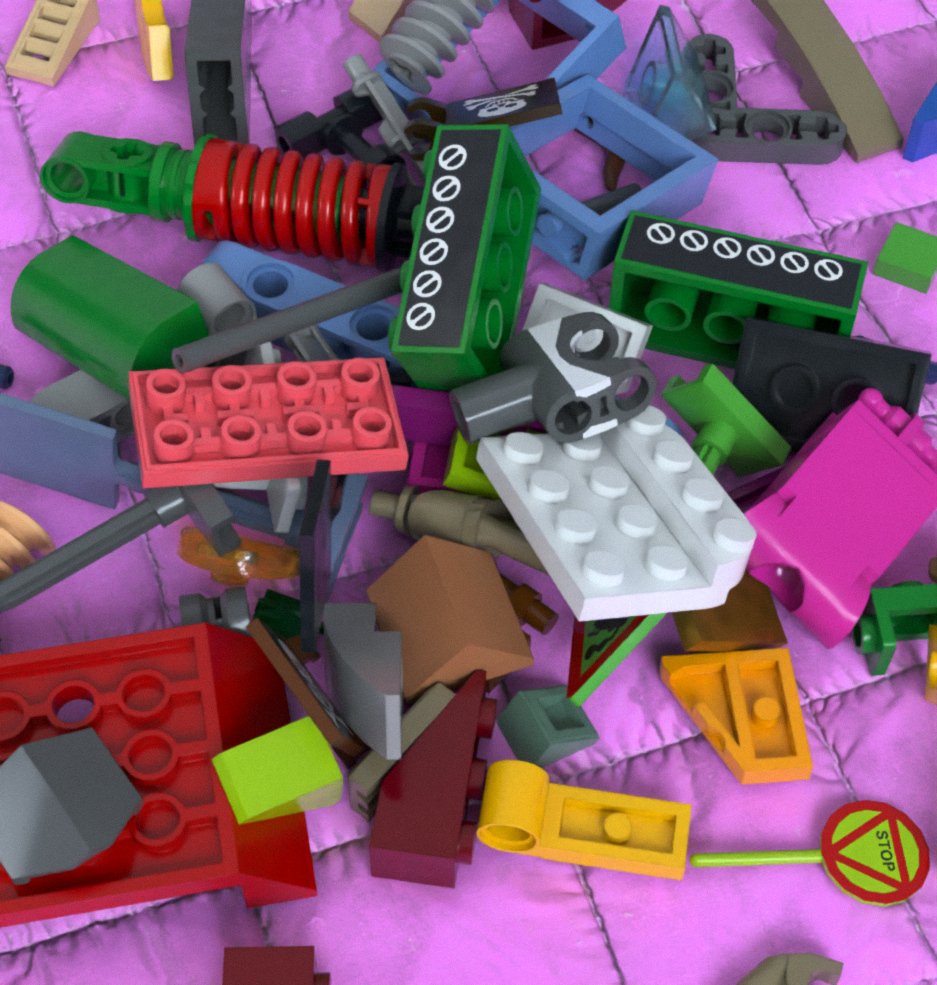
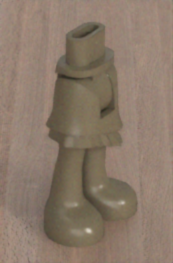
[369,484,550,576]

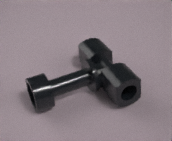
[274,88,406,187]

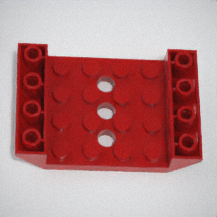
[0,623,318,928]

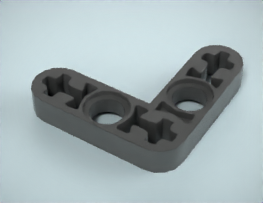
[684,34,847,165]

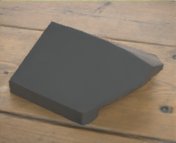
[0,727,144,885]

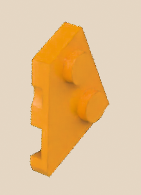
[659,648,813,785]

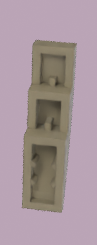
[751,0,904,163]

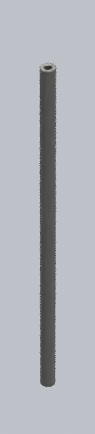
[171,183,642,374]

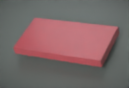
[128,357,409,489]

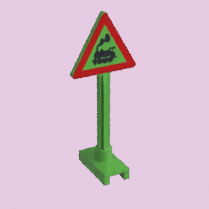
[566,363,791,707]

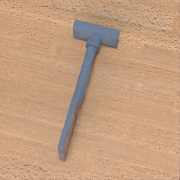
[0,393,368,603]

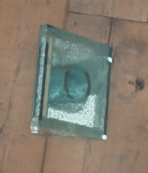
[622,5,717,141]

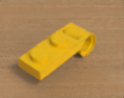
[476,760,692,881]

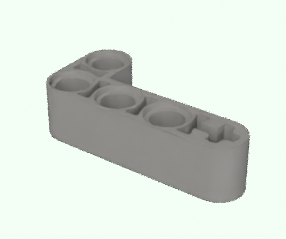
[30,263,257,443]

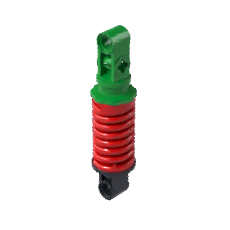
[40,131,424,273]

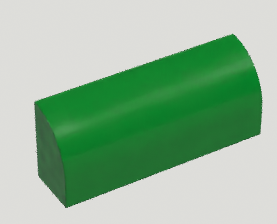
[11,235,209,400]

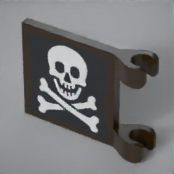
[404,77,562,161]

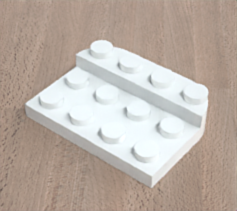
[476,405,757,621]

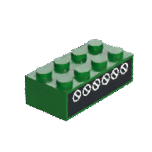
[388,124,541,392]
[609,210,868,369]

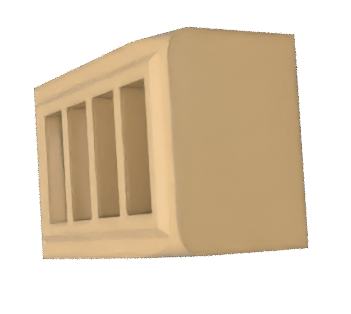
[5,0,100,87]

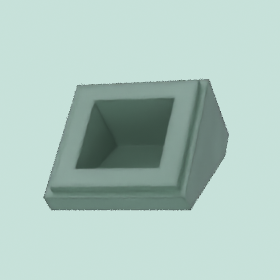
[497,685,600,768]

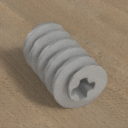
[379,0,494,95]

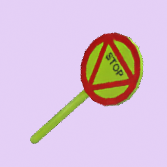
[689,800,930,907]

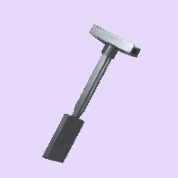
[0,484,242,642]

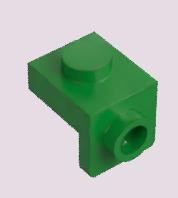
[852,581,937,676]

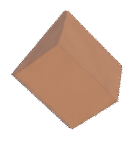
[366,535,534,705]

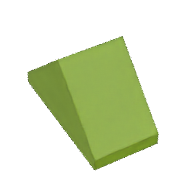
[211,716,343,825]

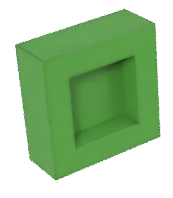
[873,222,937,294]

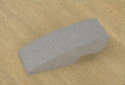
[323,603,403,760]

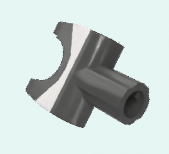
[449,312,657,445]

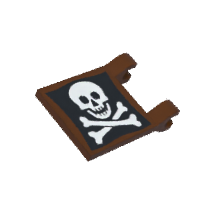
[245,618,372,769]

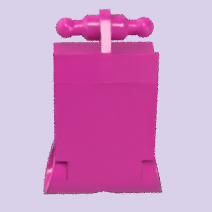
[743,388,937,649]

